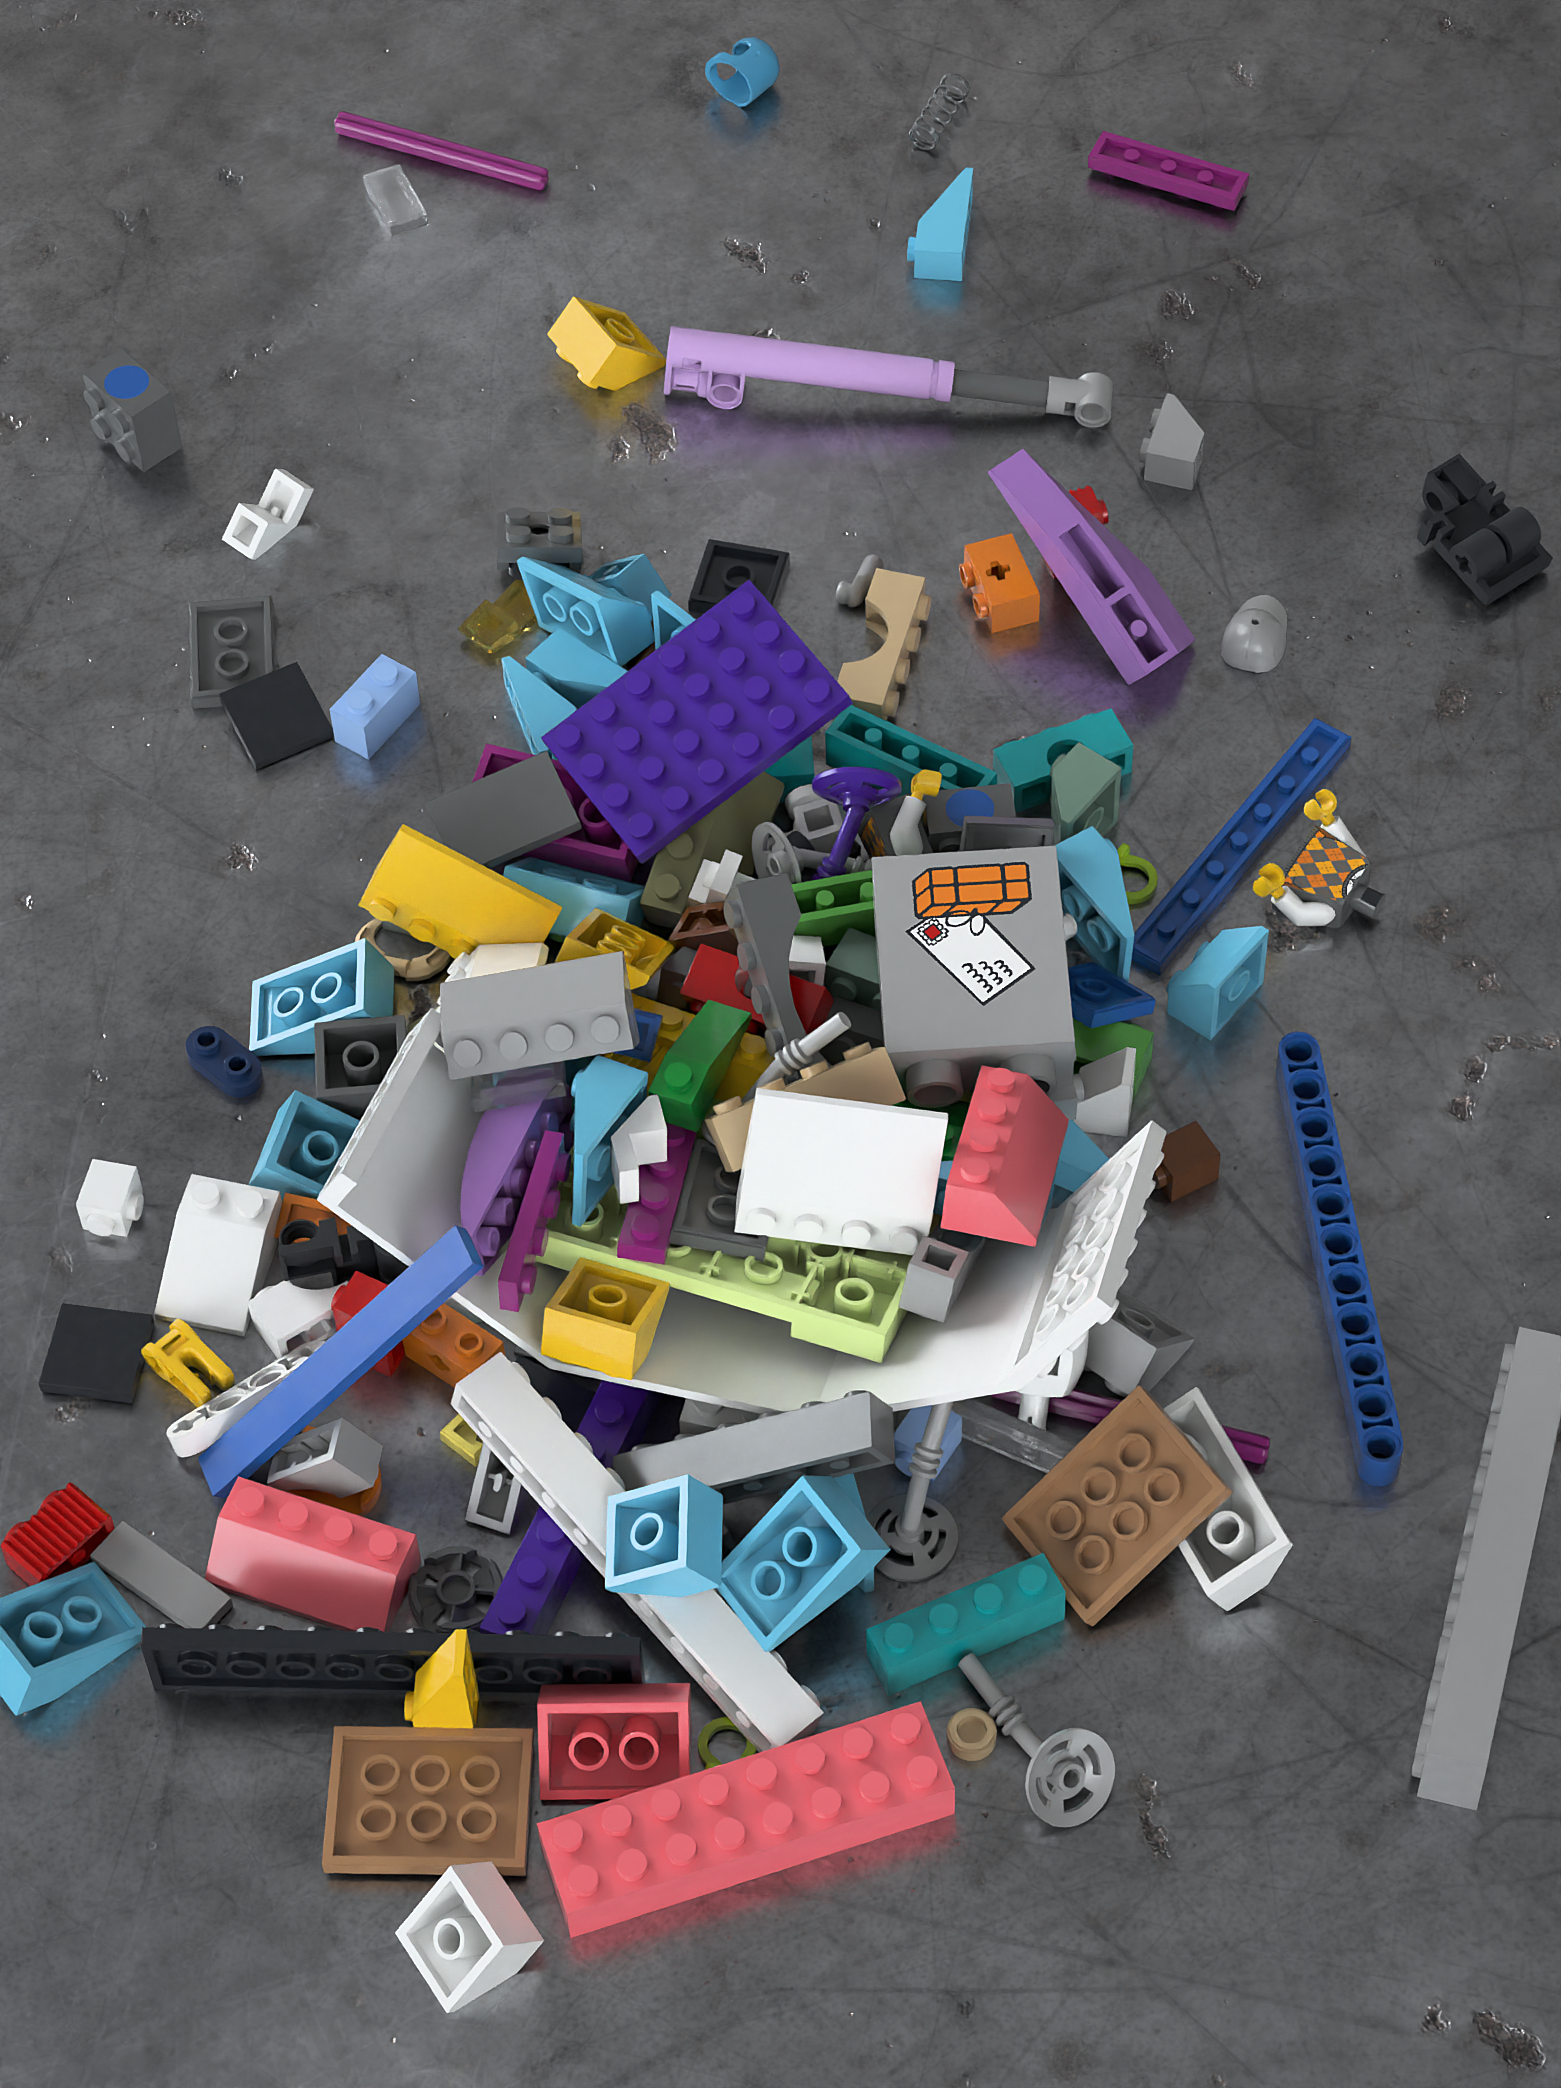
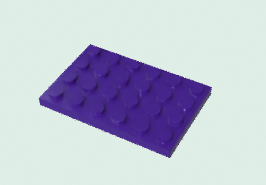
[541,580,853,864]

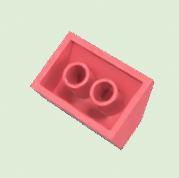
[537,1683,692,1800]

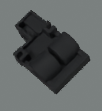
[1417,453,1553,606]
[278,1217,409,1286]

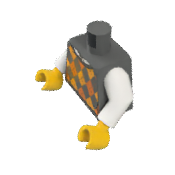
[858,769,942,860]
[1253,789,1386,929]

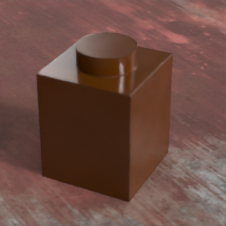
[1152,1121,1221,1202]

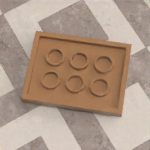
[1001,1385,1233,1626]
[322,1726,534,1876]

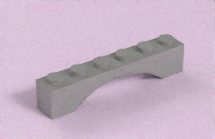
[898,1218,988,1323]

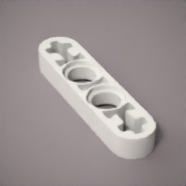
[166,1340,325,1457]

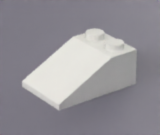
[154,1174,282,1337]

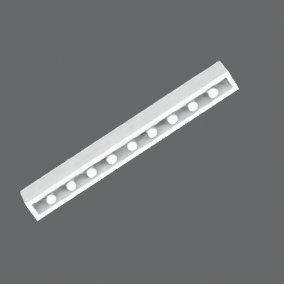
[451,1352,824,1753]

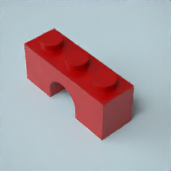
[680,944,834,1035]

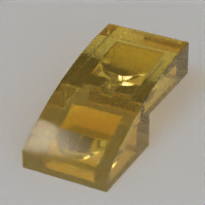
[458,579,537,654]

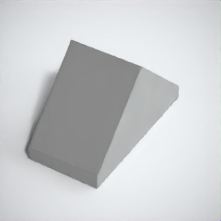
[465,1441,530,1534]

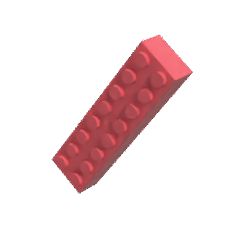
[537,1701,955,1938]

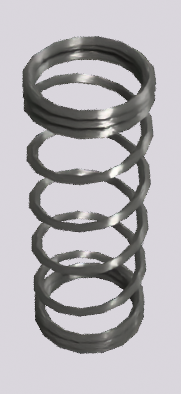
[909,73,970,150]

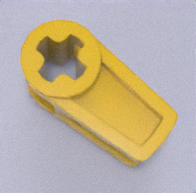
[141,1319,235,1407]

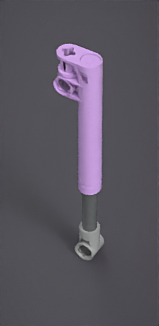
[664,326,1113,428]

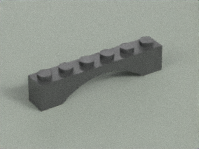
[724,873,831,1085]

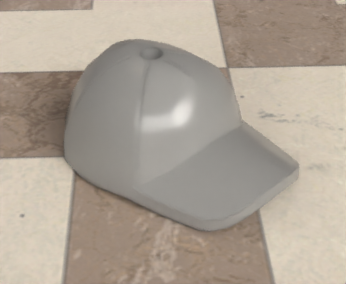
[1221,595,1287,673]

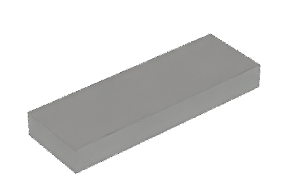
[90,1521,233,1628]

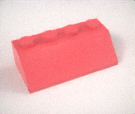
[941,1065,1069,1247]
[205,1477,421,1632]

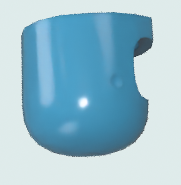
[705,37,780,106]

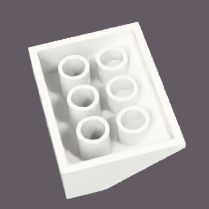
[734,1088,948,1255]

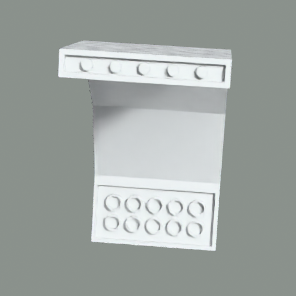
[317,1008,1167,1414]

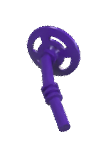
[812,767,902,880]

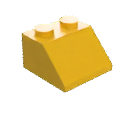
[547,296,667,391]
[541,1257,670,1381]

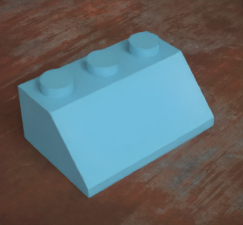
[517,556,655,667]
[503,857,645,943]

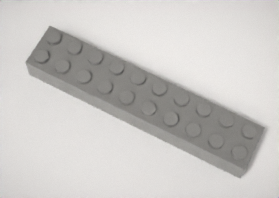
[1411,1327,1561,1811]

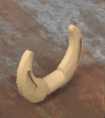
[355,918,451,981]

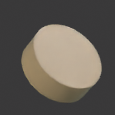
[947,1708,997,1761]

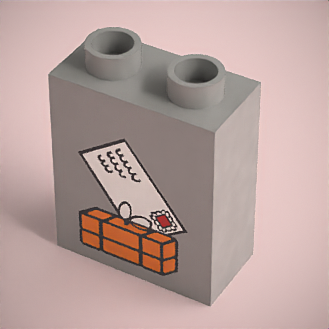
[872,846,1075,1108]

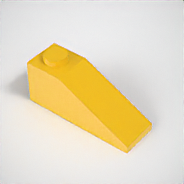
[404,1629,479,1728]

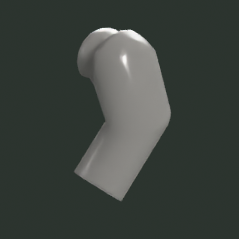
[835,555,884,607]

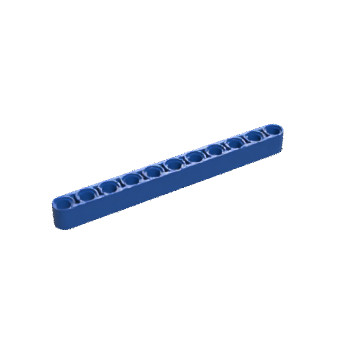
[1276,1031,1403,1487]

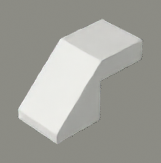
[222,468,314,560]
[611,1095,667,1204]

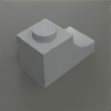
[267,1418,383,1499]

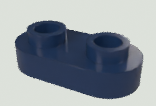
[185,1026,263,1098]

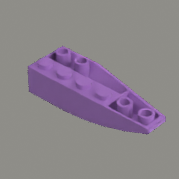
[988,449,1196,686]
[460,1066,574,1276]

